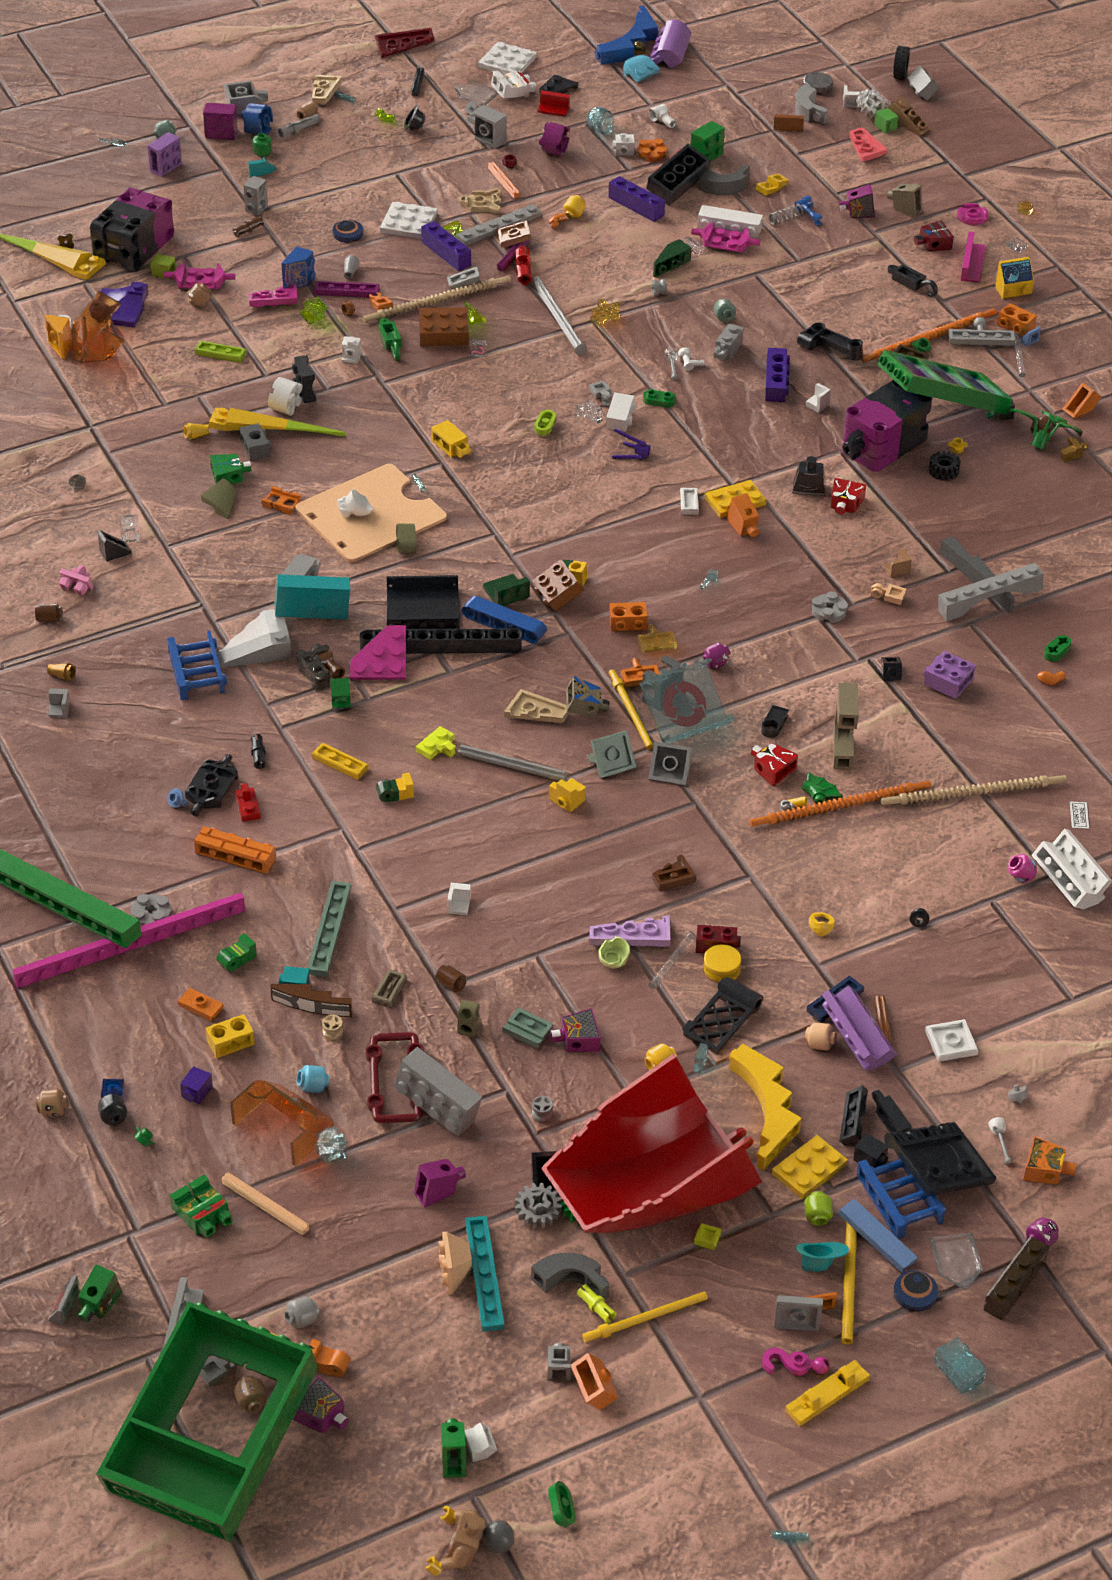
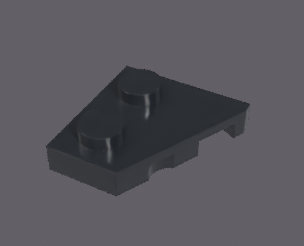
[540,75,579,94]

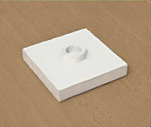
[925,1019,978,1062]

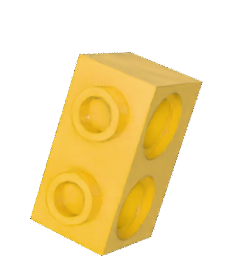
[206,1014,255,1059]

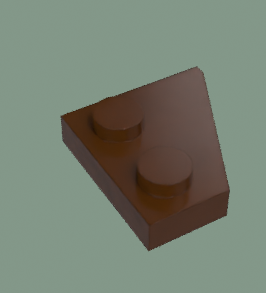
[652,855,696,891]

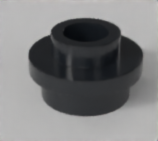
[909,908,930,927]

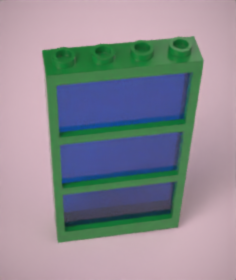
[878,350,1013,414]

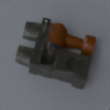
[296,643,345,691]

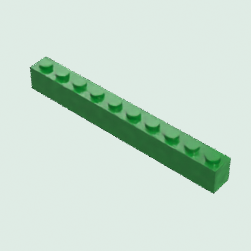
[0,849,142,948]

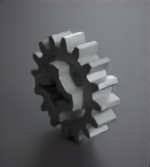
[515,1183,562,1228]

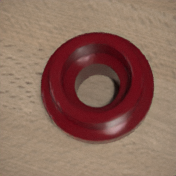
[502,154,517,168]

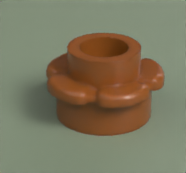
[341,300,355,316]

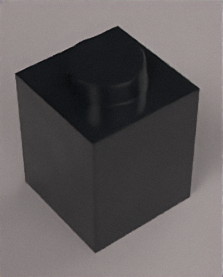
[853,1133,889,1168]

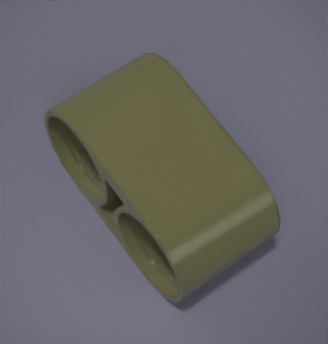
[396,523,417,553]

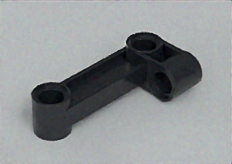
[797,323,863,361]

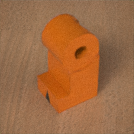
[309,1339,351,1377]

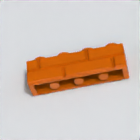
[194,826,276,874]

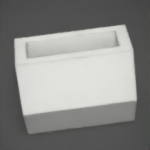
[465,1422,498,1462]

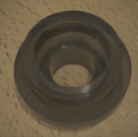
[69,474,86,490]

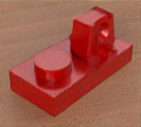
[235,783,261,822]

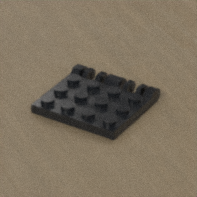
[884,1122,997,1196]

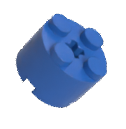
[241,103,273,135]

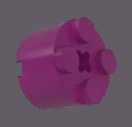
[539,122,570,157]

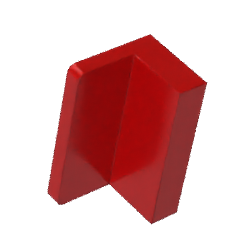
[537,91,570,117]

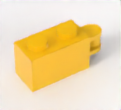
[431,420,471,458]

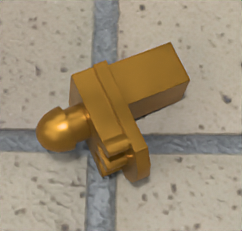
[1060,437,1088,462]

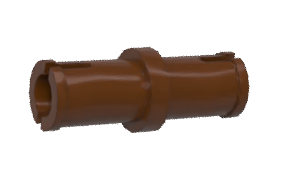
[232,216,264,238]

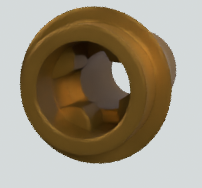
[47,663,76,681]

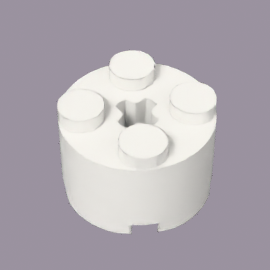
[268,377,303,416]

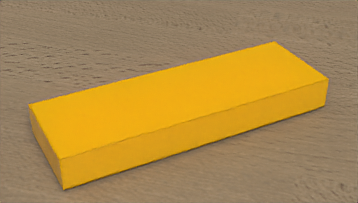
[311,743,369,780]

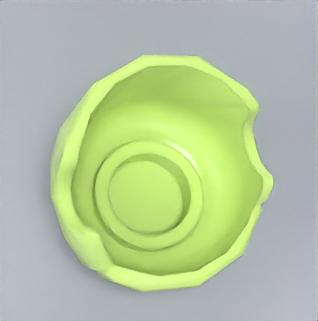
[599,937,630,969]

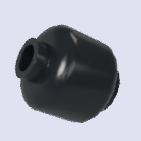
[98,1094,128,1126]

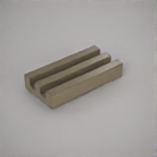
[372,969,407,1008]

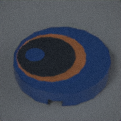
[332,220,364,243]
[894,1271,938,1311]

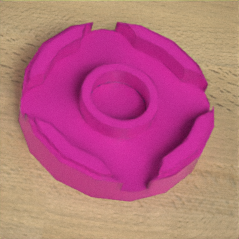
[957,203,988,225]

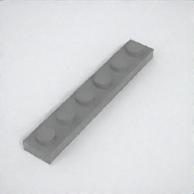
[456,204,542,246]

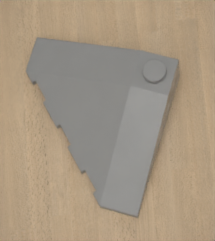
[216,609,291,668]

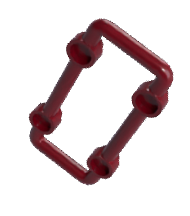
[365,1032,424,1124]

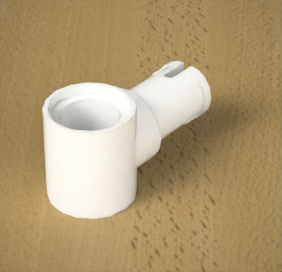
[649,104,676,129]

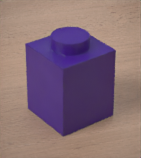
[180,1066,213,1105]

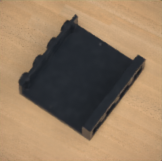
[386,575,459,629]

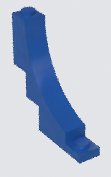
[595,5,658,65]

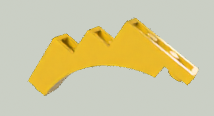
[729,1043,802,1171]

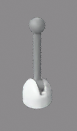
[988,1117,1013,1166]

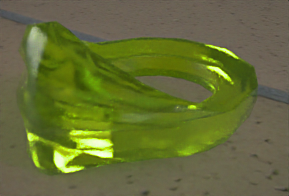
[442,220,462,237]

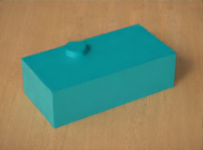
[274,574,351,620]

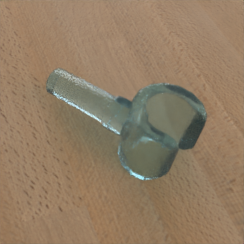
[700,569,718,590]

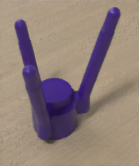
[612,429,651,460]

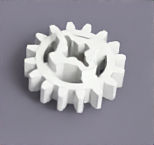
[856,88,888,118]

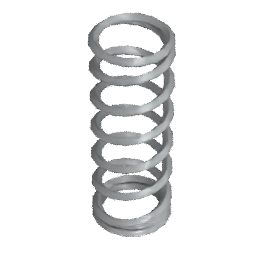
[769,204,803,225]

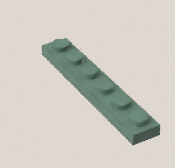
[308,881,351,977]

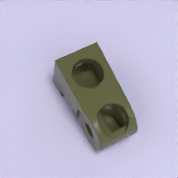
[457,1000,482,1038]

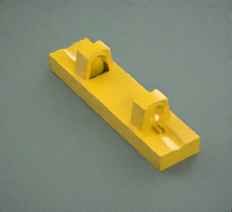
[785,1360,870,1427]

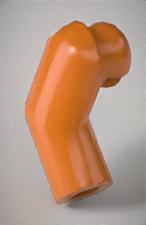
[1037,671,1066,686]

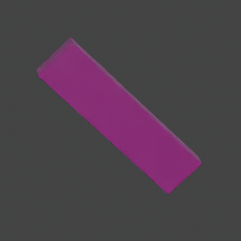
[314,281,380,298]

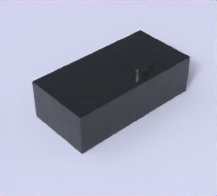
[646,143,711,206]

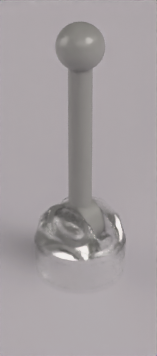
[664,347,678,380]

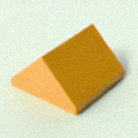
[44,315,73,359]

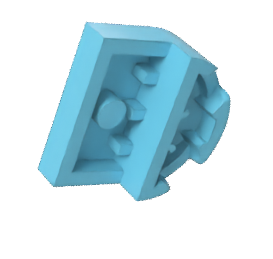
[623,55,660,83]

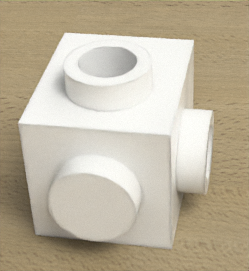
[612,133,634,156]

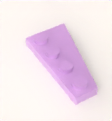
[590,915,670,947]

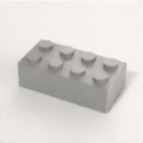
[394,1047,483,1137]

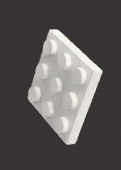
[478,42,537,74]
[380,202,437,239]

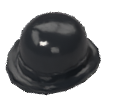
[404,105,425,130]

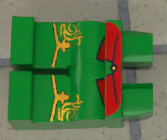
[170,1174,233,1238]

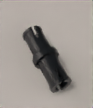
[250,734,266,769]

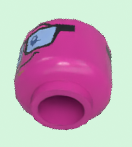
[1008,854,1038,883]

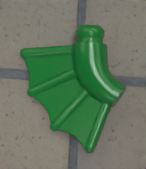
[802,772,843,804]

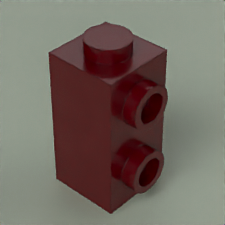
[696,925,741,954]

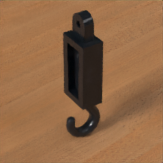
[888,264,938,297]
[871,1089,912,1134]

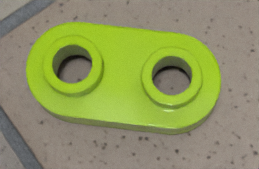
[534,410,556,436]

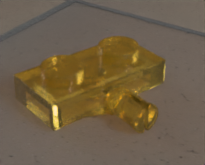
[637,624,677,653]

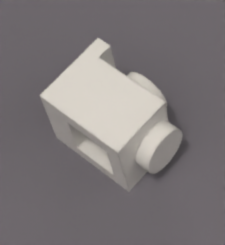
[342,336,361,364]

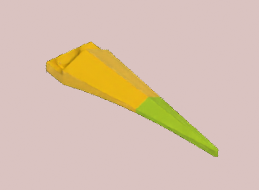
[0,234,106,280]
[208,408,346,436]

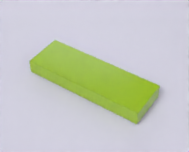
[195,341,247,363]

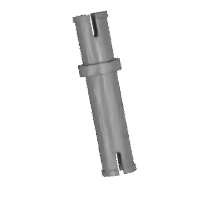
[278,114,320,137]

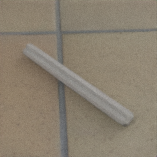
[458,745,567,781]

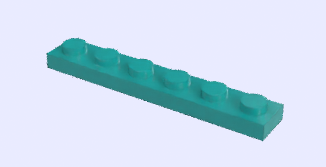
[465,1215,504,1332]

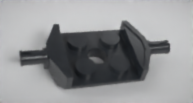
[185,754,238,816]

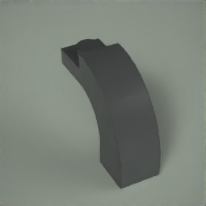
[699,164,751,195]
[531,1253,609,1299]

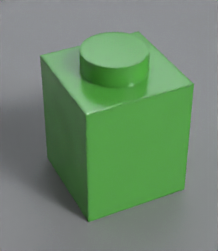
[874,108,898,133]

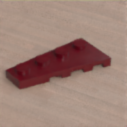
[375,28,434,58]

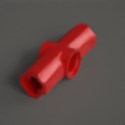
[516,246,532,285]

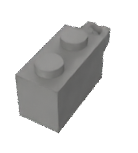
[713,324,744,361]

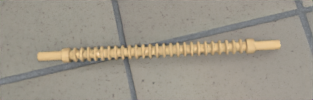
[362,275,511,323]
[880,775,1067,806]

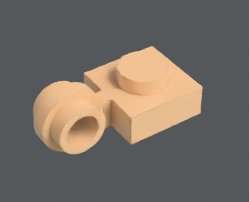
[870,583,906,605]

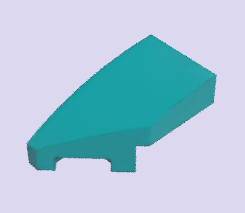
[248,157,276,178]

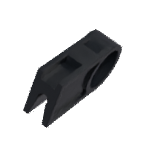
[761,705,789,738]

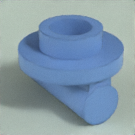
[168,788,189,808]

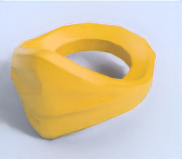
[809,912,835,937]

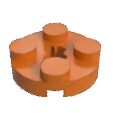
[637,139,667,162]

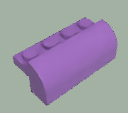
[650,19,692,69]
[822,985,897,1070]

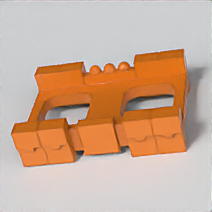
[261,486,301,515]

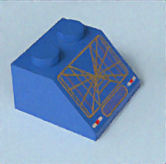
[281,246,316,289]

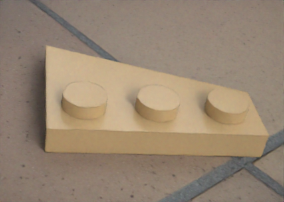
[312,75,343,105]
[504,689,570,723]

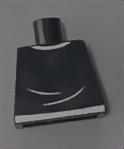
[792,456,826,496]

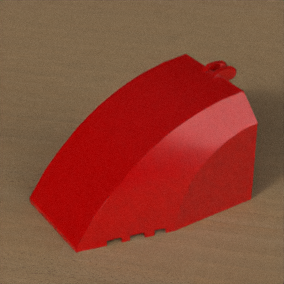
[541,1054,762,1233]

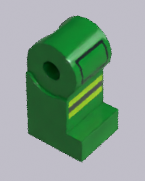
[216,933,257,972]

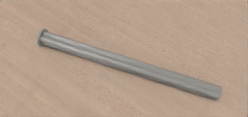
[532,276,587,355]

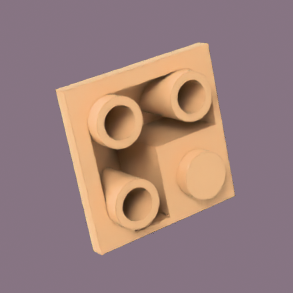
[439,1232,472,1295]

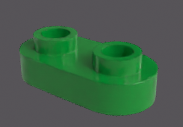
[643,389,676,408]
[548,1481,576,1528]

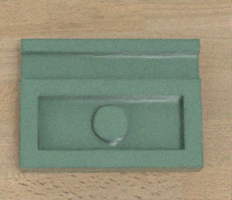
[503,1008,553,1049]

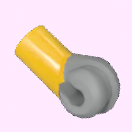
[780,796,808,812]

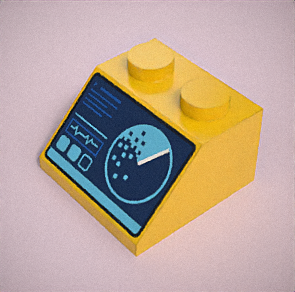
[995,257,1034,299]

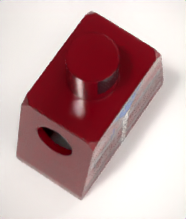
[914,220,954,252]

